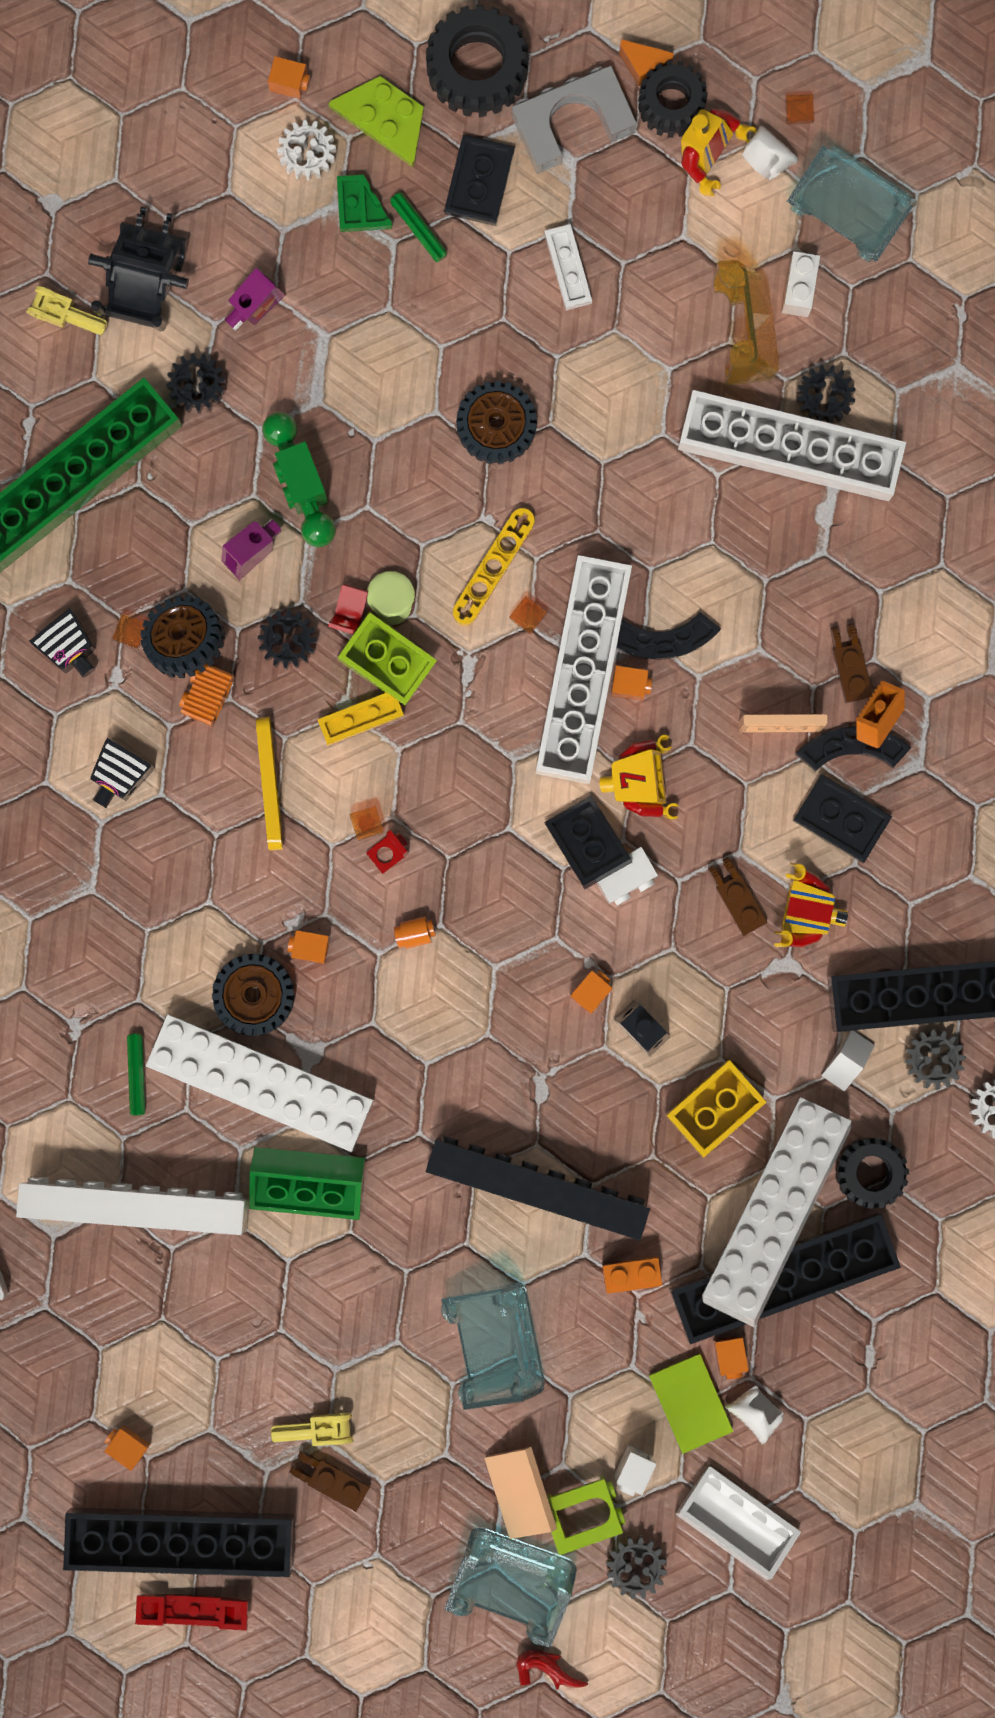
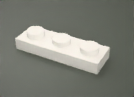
[544,224,592,310]

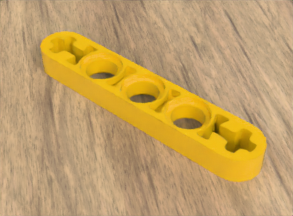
[453,508,534,626]
[256,716,283,851]

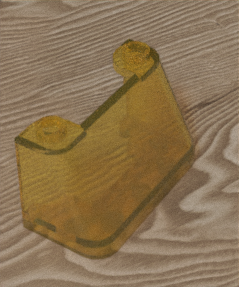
[713,260,779,386]

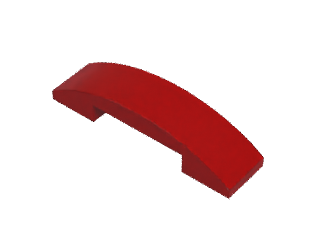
[135,1594,249,1631]

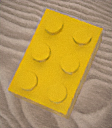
[665,1060,766,1158]

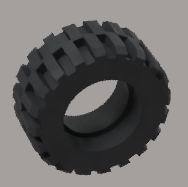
[426,5,529,117]

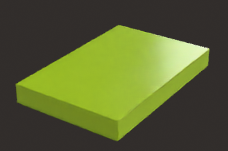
[649,1353,734,1454]

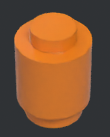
[394,916,436,949]

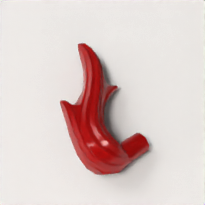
[516,1650,589,1690]

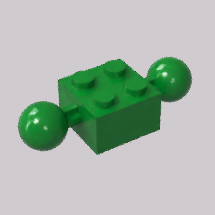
[262,412,336,548]

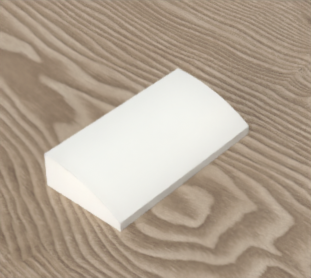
[675,1466,801,1580]

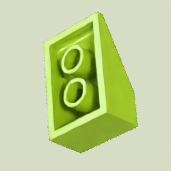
[337,612,437,705]

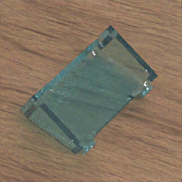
[786,143,918,262]
[441,1282,545,1410]
[444,1528,577,1648]

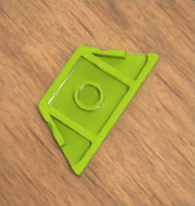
[328,76,424,167]

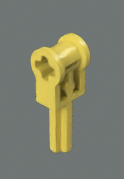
[26,286,107,335]
[271,1413,354,1446]

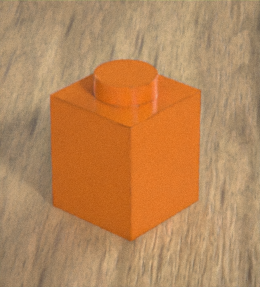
[267,56,311,99]
[611,666,652,701]
[287,930,330,964]
[570,970,613,1014]
[713,1335,749,1379]
[104,1425,151,1471]

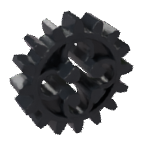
[166,353,226,414]
[796,365,856,424]
[257,609,318,670]

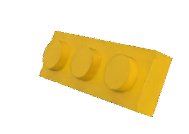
[317,693,404,746]

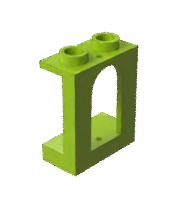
[547,1475,626,1556]

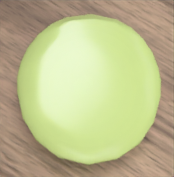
[367,571,415,625]

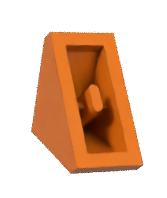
[619,39,674,86]

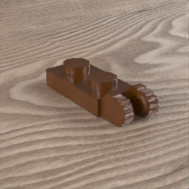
[830,623,872,704]
[708,857,768,936]
[289,1451,370,1512]

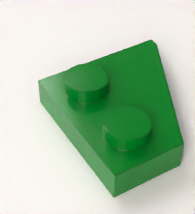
[337,175,392,232]

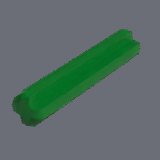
[390,192,447,262]
[127,1034,145,1116]

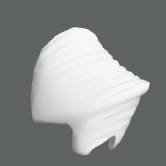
[743,126,798,180]
[725,1386,783,1444]

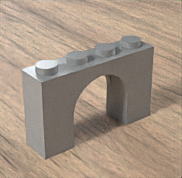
[511,66,637,174]

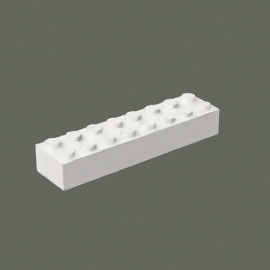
[678,390,906,502]
[536,555,632,784]
[146,1015,374,1152]
[702,1097,851,1327]
[16,1176,249,1235]

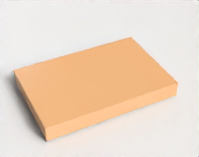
[739,714,827,733]
[484,1447,557,1539]

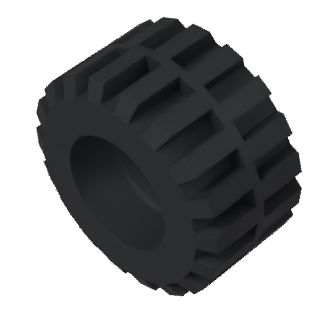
[638,61,708,138]
[835,1137,909,1209]

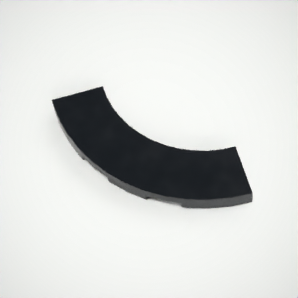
[616,612,721,660]
[795,726,912,772]

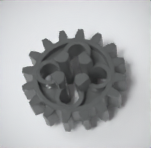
[904,1030,966,1090]
[606,1536,667,1599]

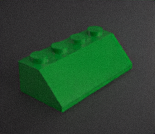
[249,1147,365,1220]

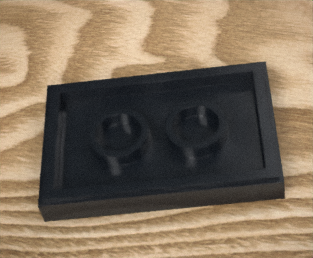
[444,135,515,226]
[793,774,892,864]
[544,795,632,890]

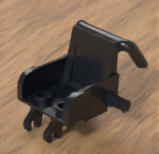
[88,206,189,332]

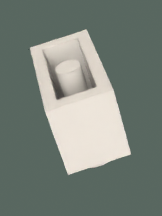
[781,251,820,317]
[597,847,658,906]
[614,1445,657,1496]

